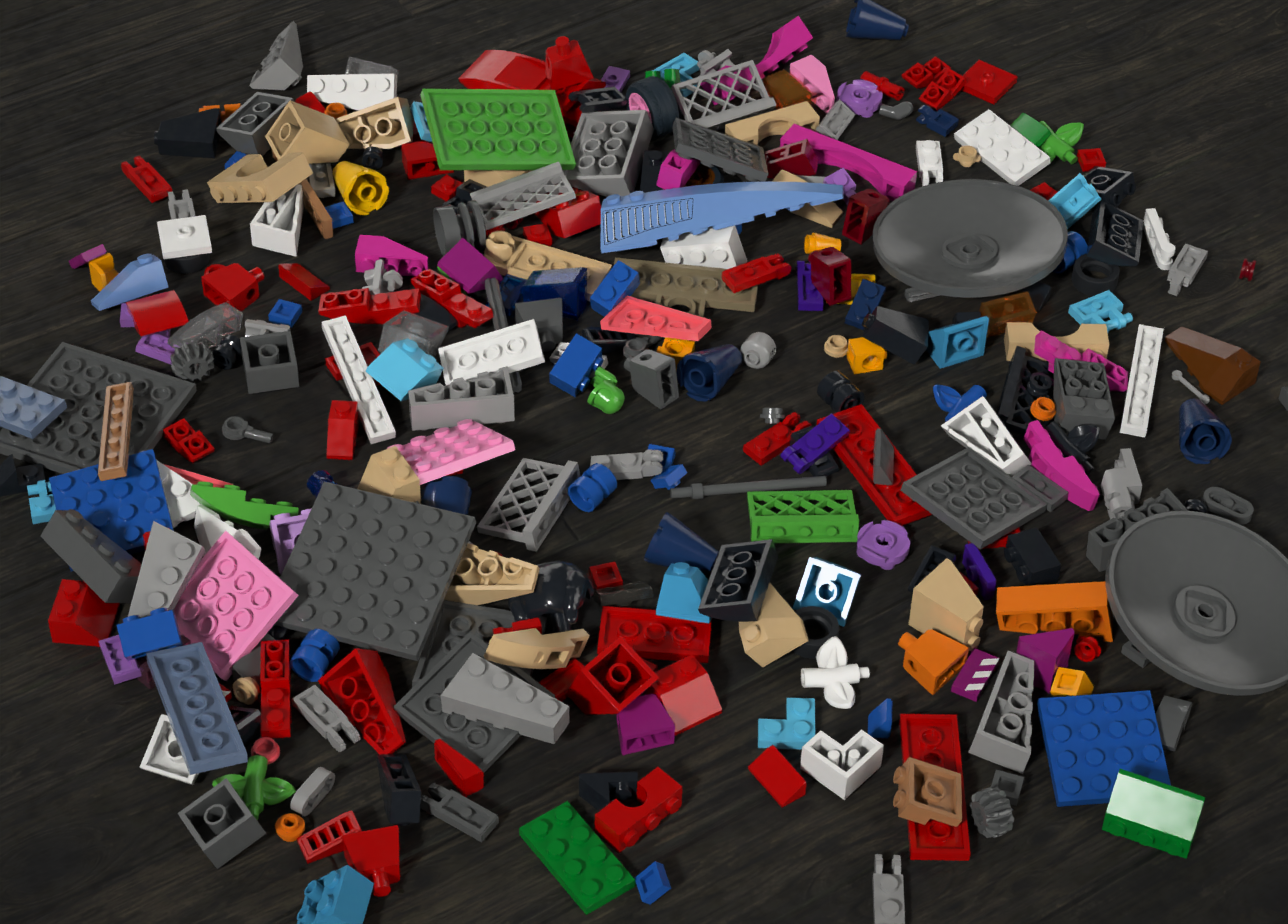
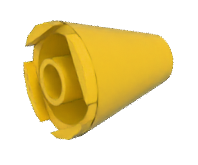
[332,161,389,215]

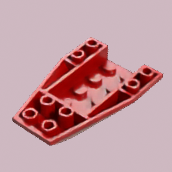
[458,50,606,117]

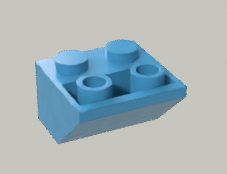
[297,865,374,924]

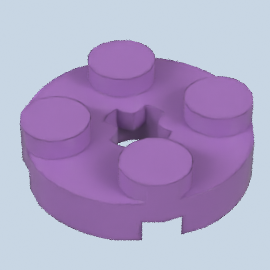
[837,80,883,118]
[856,520,910,570]

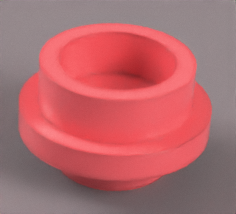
[251,737,280,764]

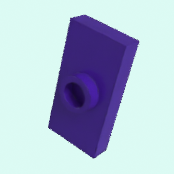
[962,543,997,601]

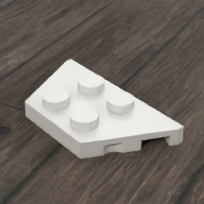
[141,451,201,528]

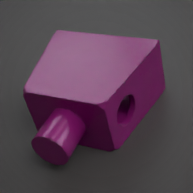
[616,694,675,755]

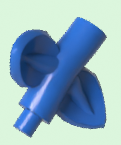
[933,384,987,422]

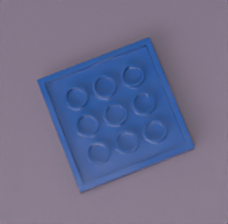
[49,449,174,572]
[1037,690,1171,807]

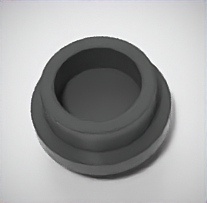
[760,408,785,424]

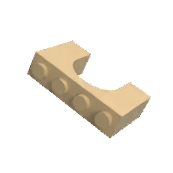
[207,152,313,203]

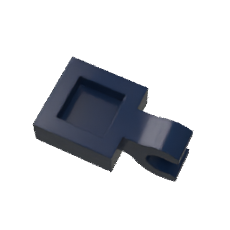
[916,105,959,137]

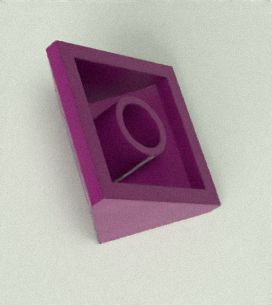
[437,238,504,294]
[1016,628,1074,694]

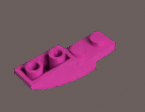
[1034,330,1128,392]
[1023,420,1100,511]

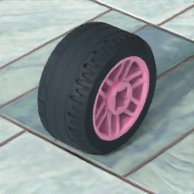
[626,76,679,140]

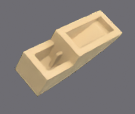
[772,170,843,228]

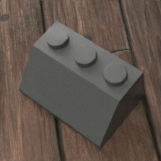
[216,92,294,157]

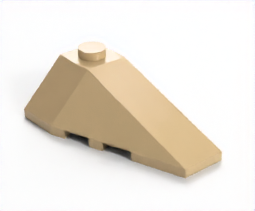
[335,97,414,149]
[444,543,540,605]
[739,583,809,667]

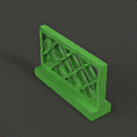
[747,490,859,543]

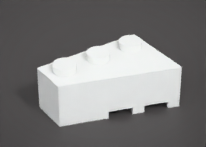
[250,184,304,257]
[660,225,747,269]
[941,396,1032,477]

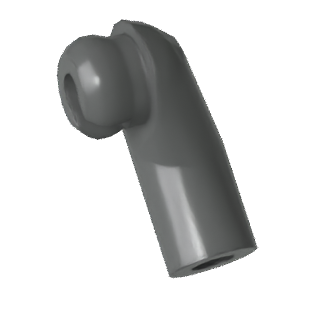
[879,101,914,120]

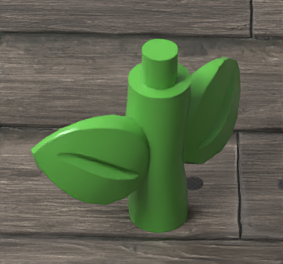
[1039,121,1084,164]
[212,755,296,820]

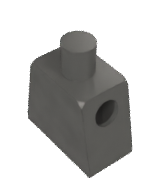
[515,298,563,352]
[624,349,679,409]

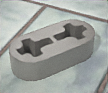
[290,767,335,816]

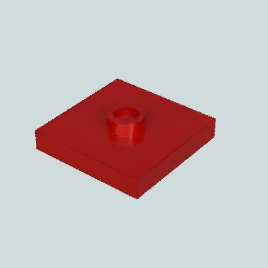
[961,60,1018,105]

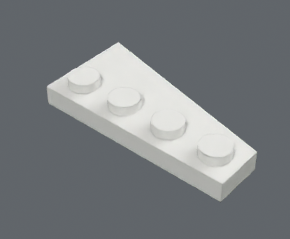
[307,74,397,111]

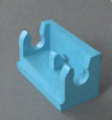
[1048,173,1101,229]

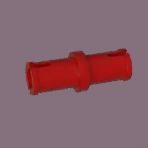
[861,71,905,101]

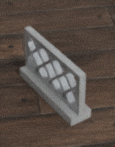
[671,60,777,131]
[470,162,576,230]
[477,458,580,552]

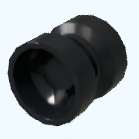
[212,335,242,370]

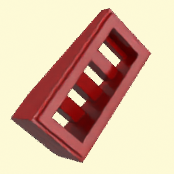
[434,738,484,797]
[297,810,362,864]

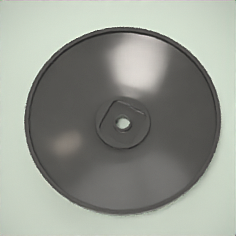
[873,179,1068,298]
[1105,511,1288,696]

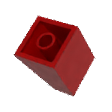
[566,636,659,715]

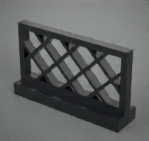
[996,346,1054,435]

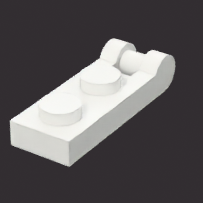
[1143,208,1175,270]

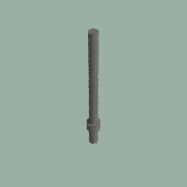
[670,476,827,500]

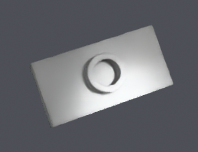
[815,99,856,140]

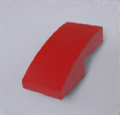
[902,56,951,89]
[918,68,967,111]
[163,418,215,463]

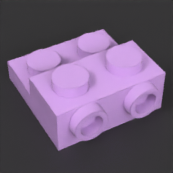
[269,508,312,575]

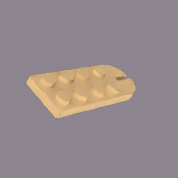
[484,231,612,301]

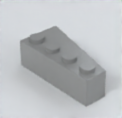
[408,366,515,431]
[968,651,1034,774]

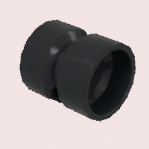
[817,371,865,413]

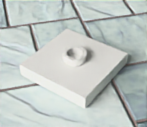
[157,215,212,259]

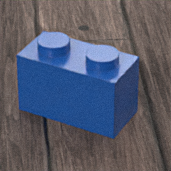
[590,260,640,317]
[549,333,604,397]
[117,608,183,661]

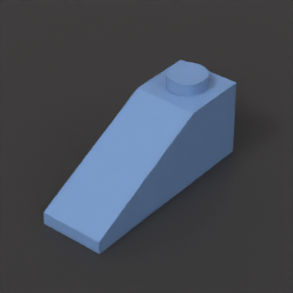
[91,254,168,311]

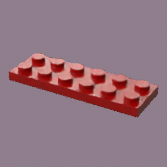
[817,404,932,526]
[899,714,970,861]

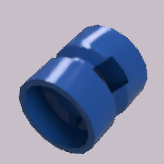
[1052,231,1088,274]
[568,463,617,512]
[290,629,340,682]

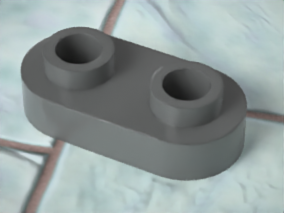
[1202,487,1254,525]

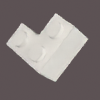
[800,729,884,800]

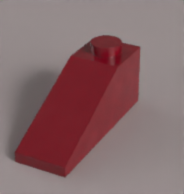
[743,139,819,178]

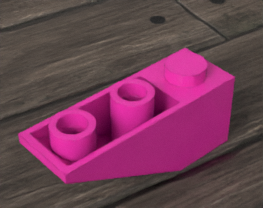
[656,149,701,190]
[355,235,428,276]

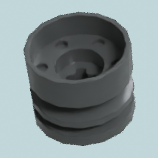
[433,200,486,256]

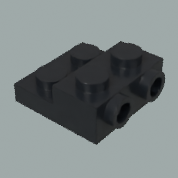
[1083,166,1136,208]

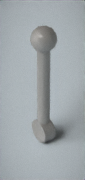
[1172,370,1210,404]

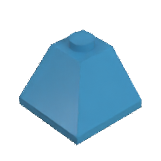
[926,316,989,369]
[793,557,861,626]
[656,562,712,624]

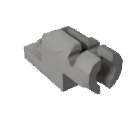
[1101,448,1142,520]

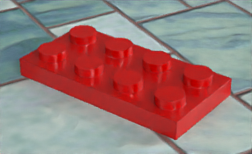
[597,606,712,663]

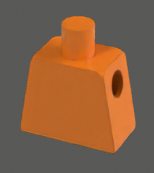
[898,629,969,695]

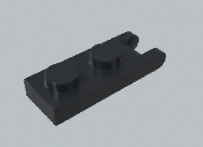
[568,87,629,113]

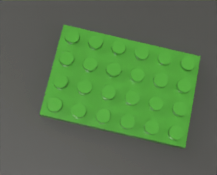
[420,89,576,170]

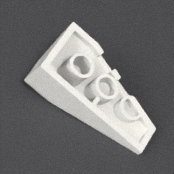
[194,504,261,559]

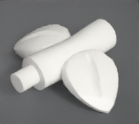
[801,636,870,709]

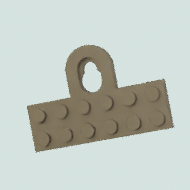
[614,257,759,318]

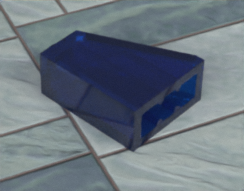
[521,267,587,320]

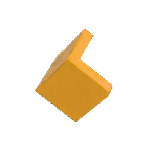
[88,253,119,292]
[1050,667,1094,697]

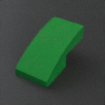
[1010,113,1051,148]

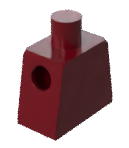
[842,189,890,245]
[808,247,851,306]

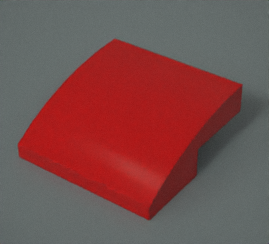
[126,290,189,336]

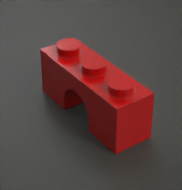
[594,767,682,853]

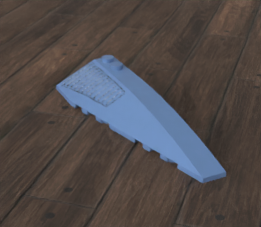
[600,181,844,253]

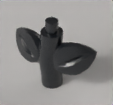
[1045,421,1100,475]

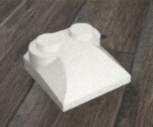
[140,714,199,785]

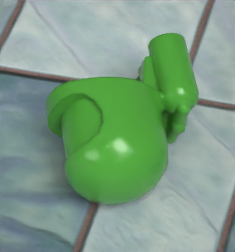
[587,366,625,414]

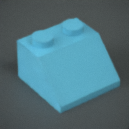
[366,338,444,401]

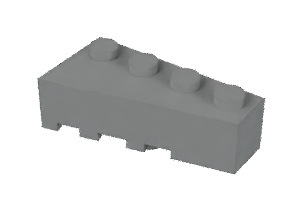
[128,521,206,618]
[441,653,570,744]

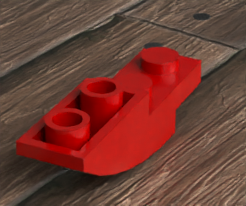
[410,269,493,328]
[318,288,421,324]
[260,639,292,738]

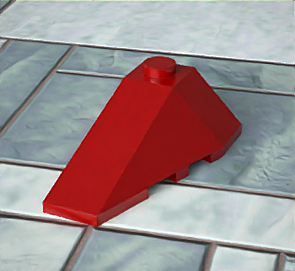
[318,648,406,755]

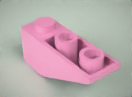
[789,55,835,113]

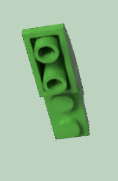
[190,482,299,530]

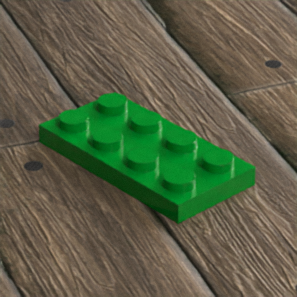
[519,801,635,915]

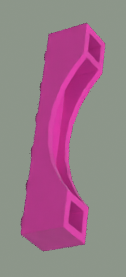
[701,16,813,106]
[780,124,917,201]

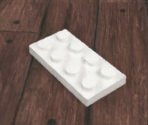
[954,109,1050,186]
[438,319,545,385]

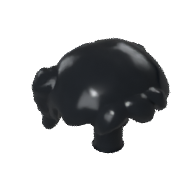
[508,560,594,633]

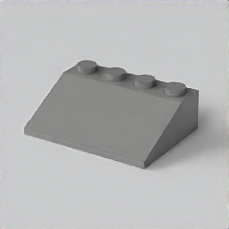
[562,110,654,197]

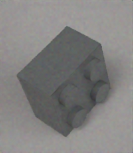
[240,331,299,394]
[177,778,266,869]

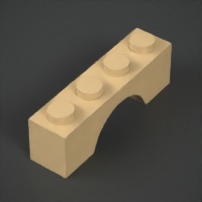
[725,101,820,146]
[1004,322,1109,361]

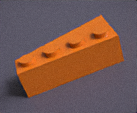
[996,581,1113,642]

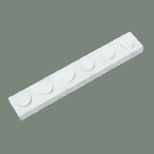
[322,316,396,444]
[1120,324,1164,437]

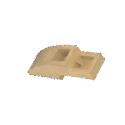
[483,628,590,669]

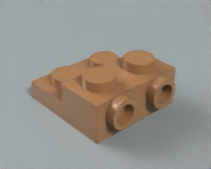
[893,757,962,827]

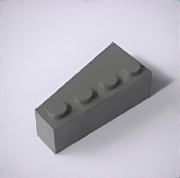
[41,509,142,603]

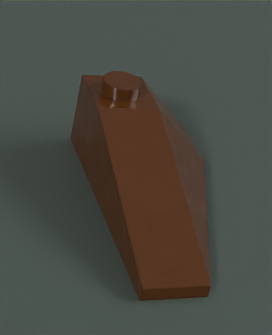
[1164,326,1261,405]

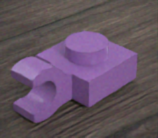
[823,168,856,206]

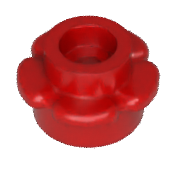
[1074,636,1101,662]

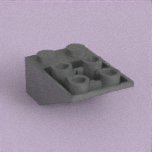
[1054,358,1115,439]

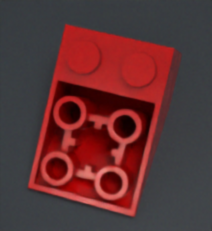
[526,188,601,238]

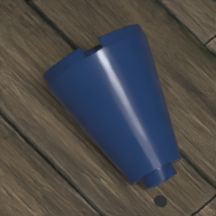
[846,0,909,40]
[676,344,742,402]
[1179,399,1232,464]
[420,476,471,515]
[644,512,719,576]

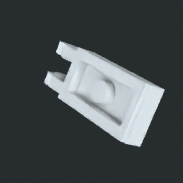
[916,140,943,186]

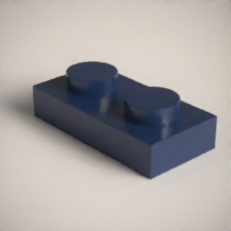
[845,279,886,330]

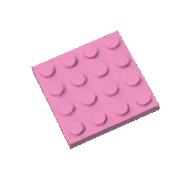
[387,419,515,485]
[173,531,299,681]

